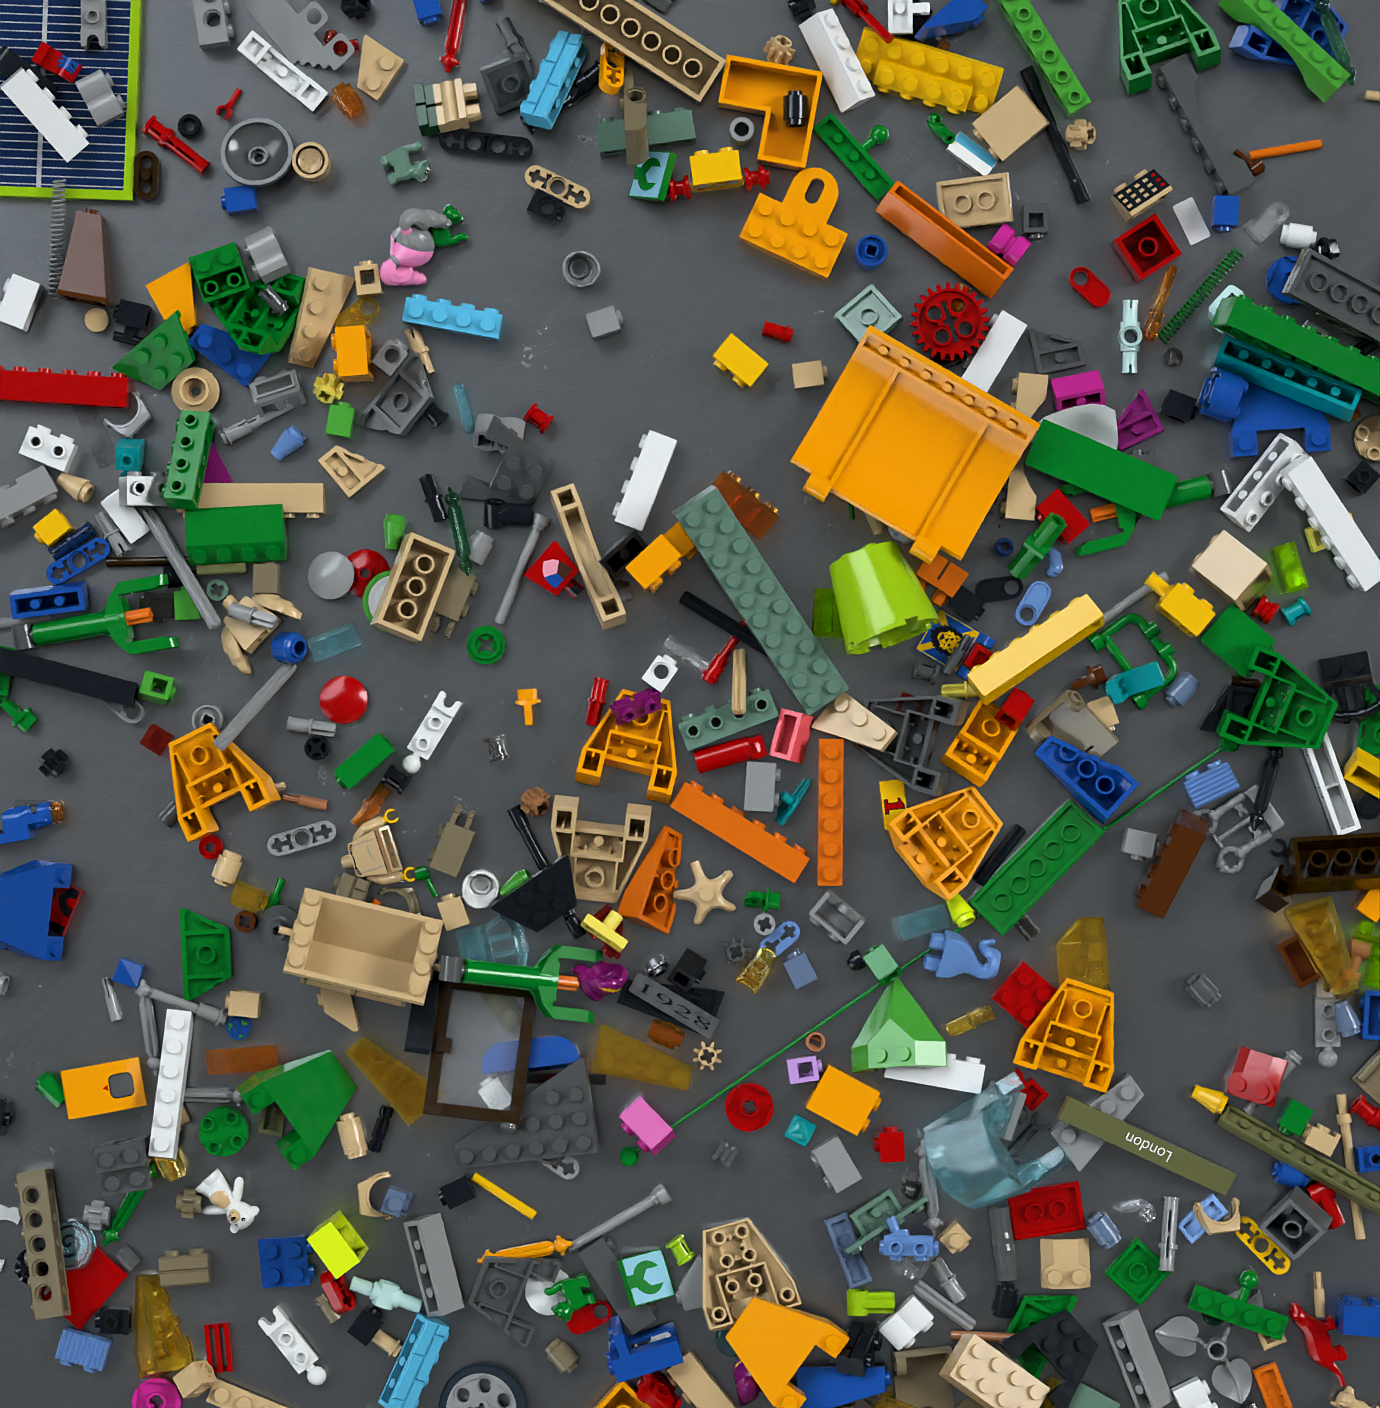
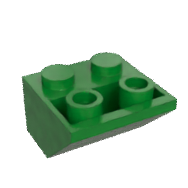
[188,242,251,304]

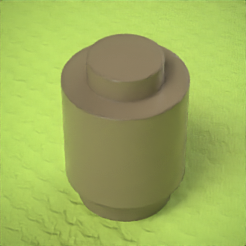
[543,1337,579,1374]

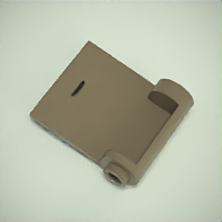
[1026,690,1119,757]
[891,1345,955,1408]

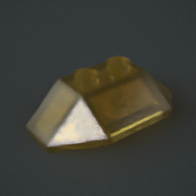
[1056,917,1110,991]

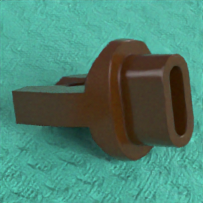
[1071,664,1107,691]

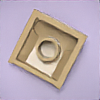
[1040,1237,1091,1289]

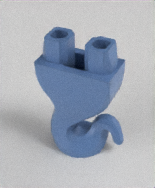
[923,930,1001,980]

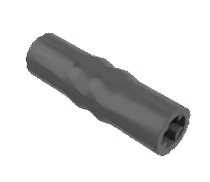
[988,1205,1018,1281]

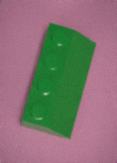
[185,504,288,566]

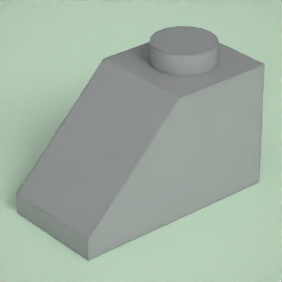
[675,1254,702,1311]

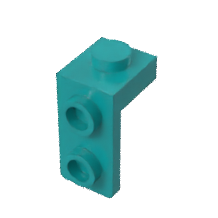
[1105,661,1165,704]

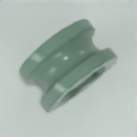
[206,579,229,602]

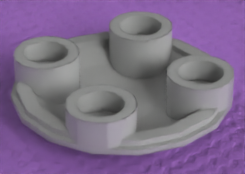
[308,551,355,600]

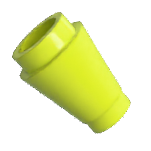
[946,893,976,928]

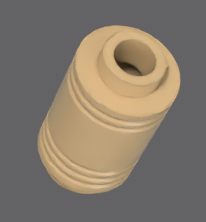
[336,1112,368,1159]

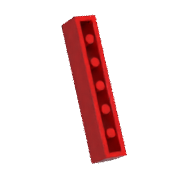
[0,366,131,409]

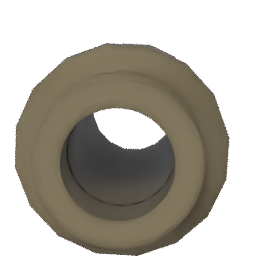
[315,1292,343,1324]

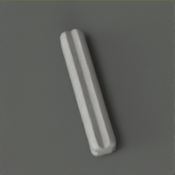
[913,1280,976,1331]

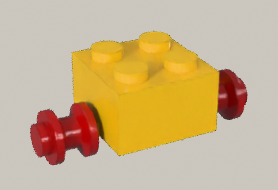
[666,147,770,202]

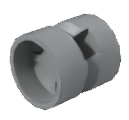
[191,705,227,732]

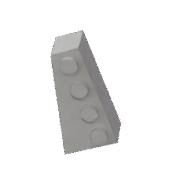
[0,465,61,529]

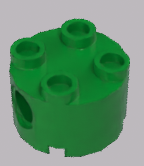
[199,1105,251,1157]

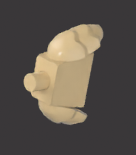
[221,593,302,675]

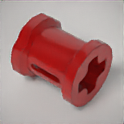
[523,403,555,434]

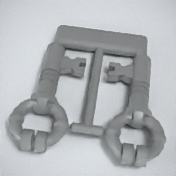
[1193,785,1284,874]

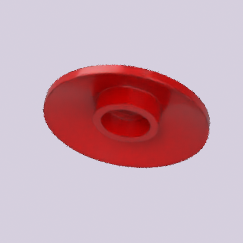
[347,549,390,598]

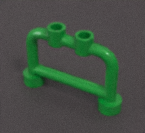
[1086,613,1178,711]

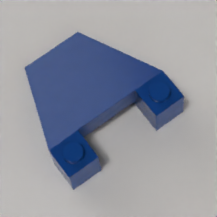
[1228,0,1349,67]
[1228,380,1331,459]
[0,860,72,961]

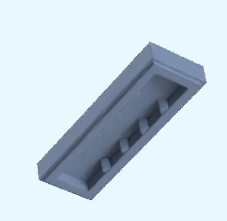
[824,1212,873,1290]

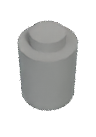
[729,117,754,146]

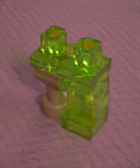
[1341,919,1380,989]

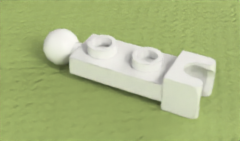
[401,691,463,774]
[258,1305,326,1385]

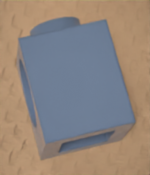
[783,950,818,989]

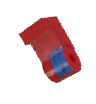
[31,41,82,84]

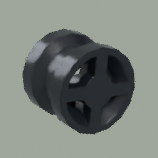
[304,736,330,760]

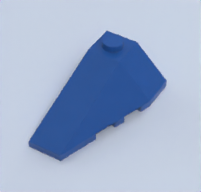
[1034,736,1139,824]

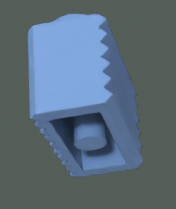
[1181,759,1240,809]
[55,1326,113,1373]

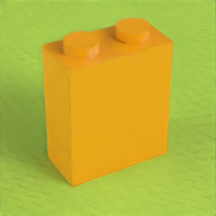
[805,1063,882,1136]

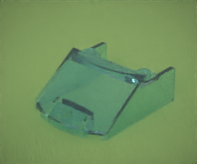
[923,1072,1070,1209]

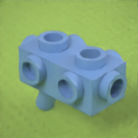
[879,1216,939,1261]

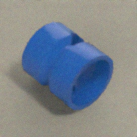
[854,234,887,270]

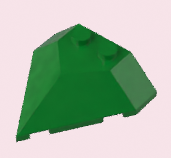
[208,274,306,355]

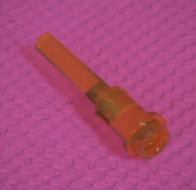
[1141,265,1179,341]

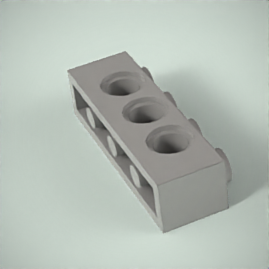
[193,0,234,50]

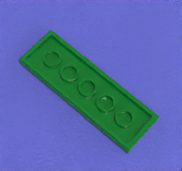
[1024,419,1178,522]
[968,799,1105,937]

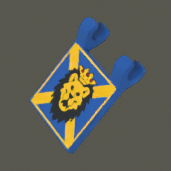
[915,608,995,681]

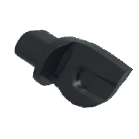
[1300,237,1340,260]

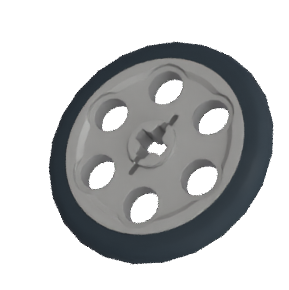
[438,1363,527,1408]

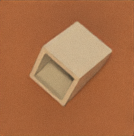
[1192,530,1276,614]

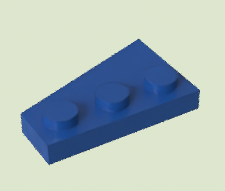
[189,323,271,387]

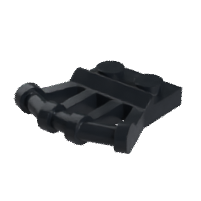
[1319,651,1380,724]

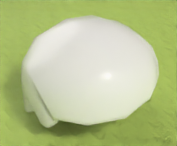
[462,869,499,909]

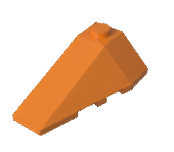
[618,826,683,934]

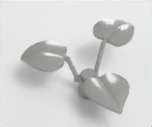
[1155,1288,1264,1404]

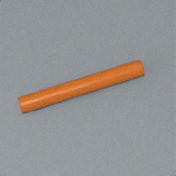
[1248,139,1322,161]

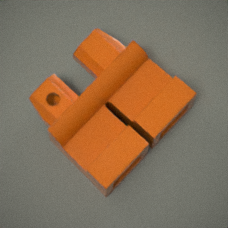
[915,553,969,607]

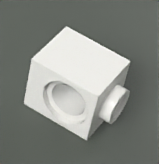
[641,654,678,693]

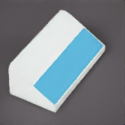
[946,131,999,176]

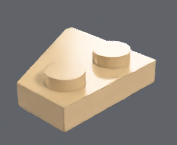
[357,34,405,102]

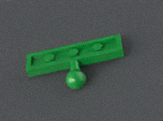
[812,112,895,201]
[1187,1270,1289,1341]

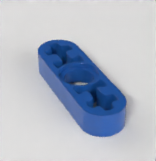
[46,537,112,584]

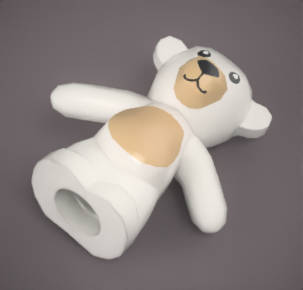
[195,1168,260,1233]

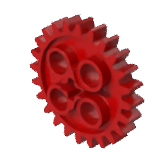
[910,282,990,362]

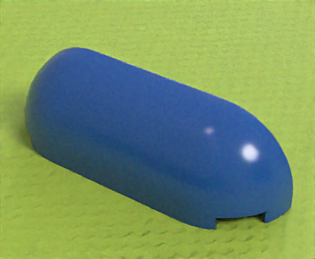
[482,1036,579,1076]

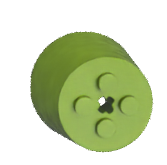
[829,541,940,656]

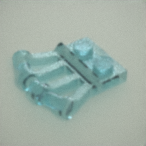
[455,914,530,966]

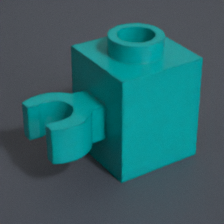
[115,437,145,477]

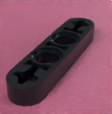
[439,130,533,161]

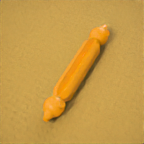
[477,1235,573,1264]

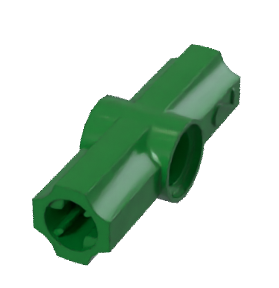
[1008,512,1068,580]

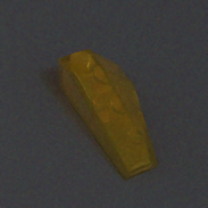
[134,1274,194,1379]

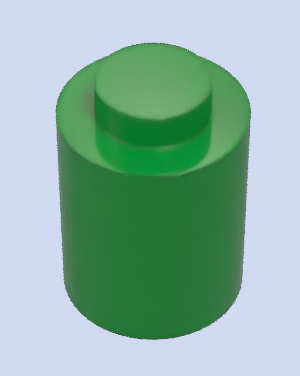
[35,1071,65,1109]

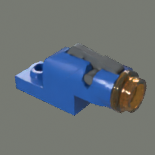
[0,800,64,844]

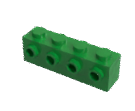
[162,410,215,510]

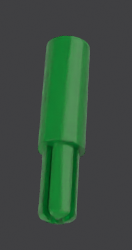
[263,878,286,913]

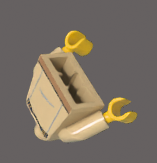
[341,809,416,885]

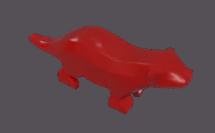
[1289,1302,1348,1387]

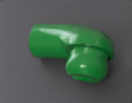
[927,113,955,144]

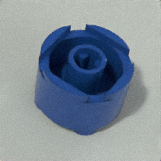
[1198,367,1249,422]

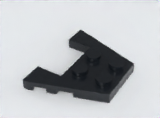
[998,1309,1099,1408]

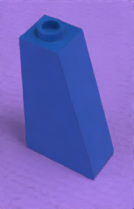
[797,1365,891,1408]

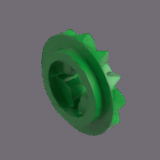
[466,626,505,664]

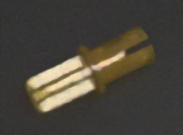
[946,1004,995,1037]

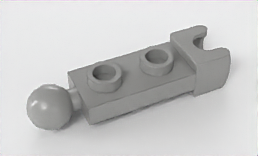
[80,0,108,50]
[1314,979,1341,1068]

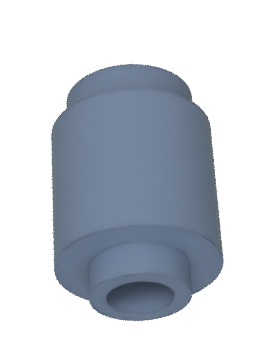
[1164,672,1200,708]
[1086,1212,1121,1250]

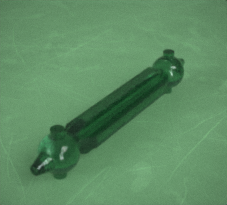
[1314,0,1357,85]
[445,487,474,576]

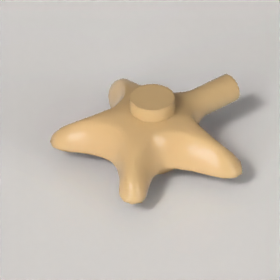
[673,860,736,925]

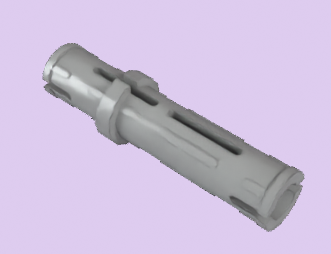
[1158,1197,1179,1272]

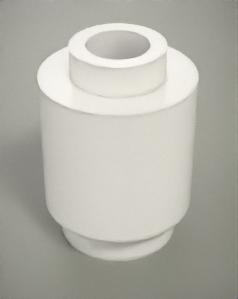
[1280,223,1317,249]

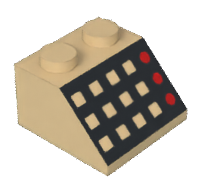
[1111,169,1173,223]

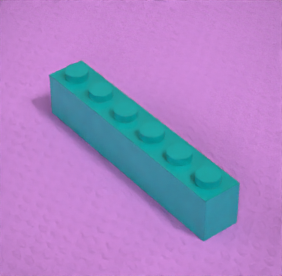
[1214,335,1363,422]

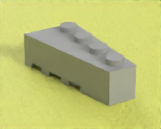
[1048,1073,1144,1172]

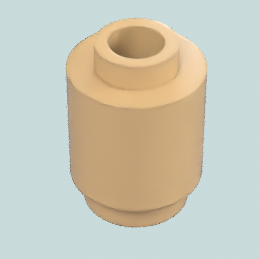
[211,849,242,887]

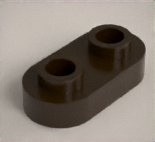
[133,151,160,201]

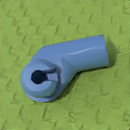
[1045,547,1063,577]

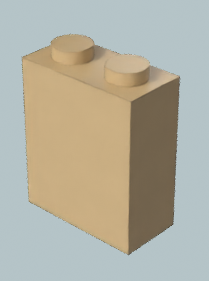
[972,85,1050,161]

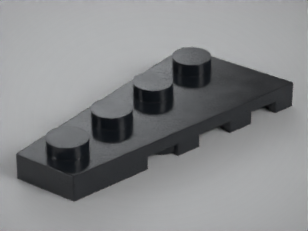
[617,980,725,1034]

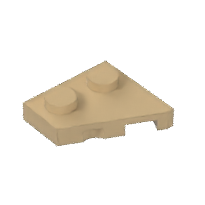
[318,445,385,499]

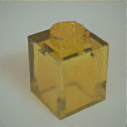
[229,879,269,914]

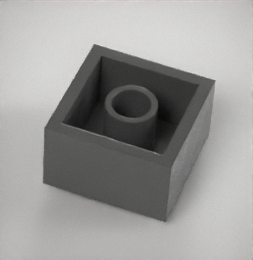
[1258,1185,1333,1260]

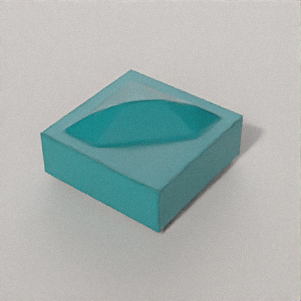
[784,1113,817,1147]

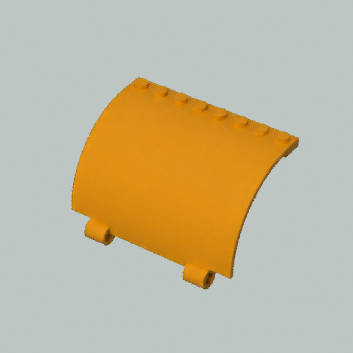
[790,325,1040,564]

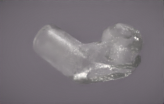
[1120,1198,1156,1222]

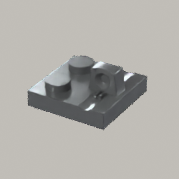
[479,51,535,114]

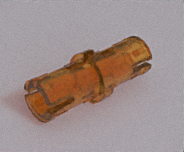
[350,782,392,828]

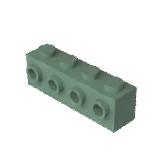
[678,686,779,751]

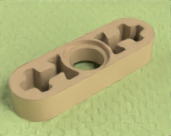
[525,165,591,210]

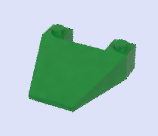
[1118,0,1221,95]
[1215,641,1338,749]
[236,1049,357,1170]

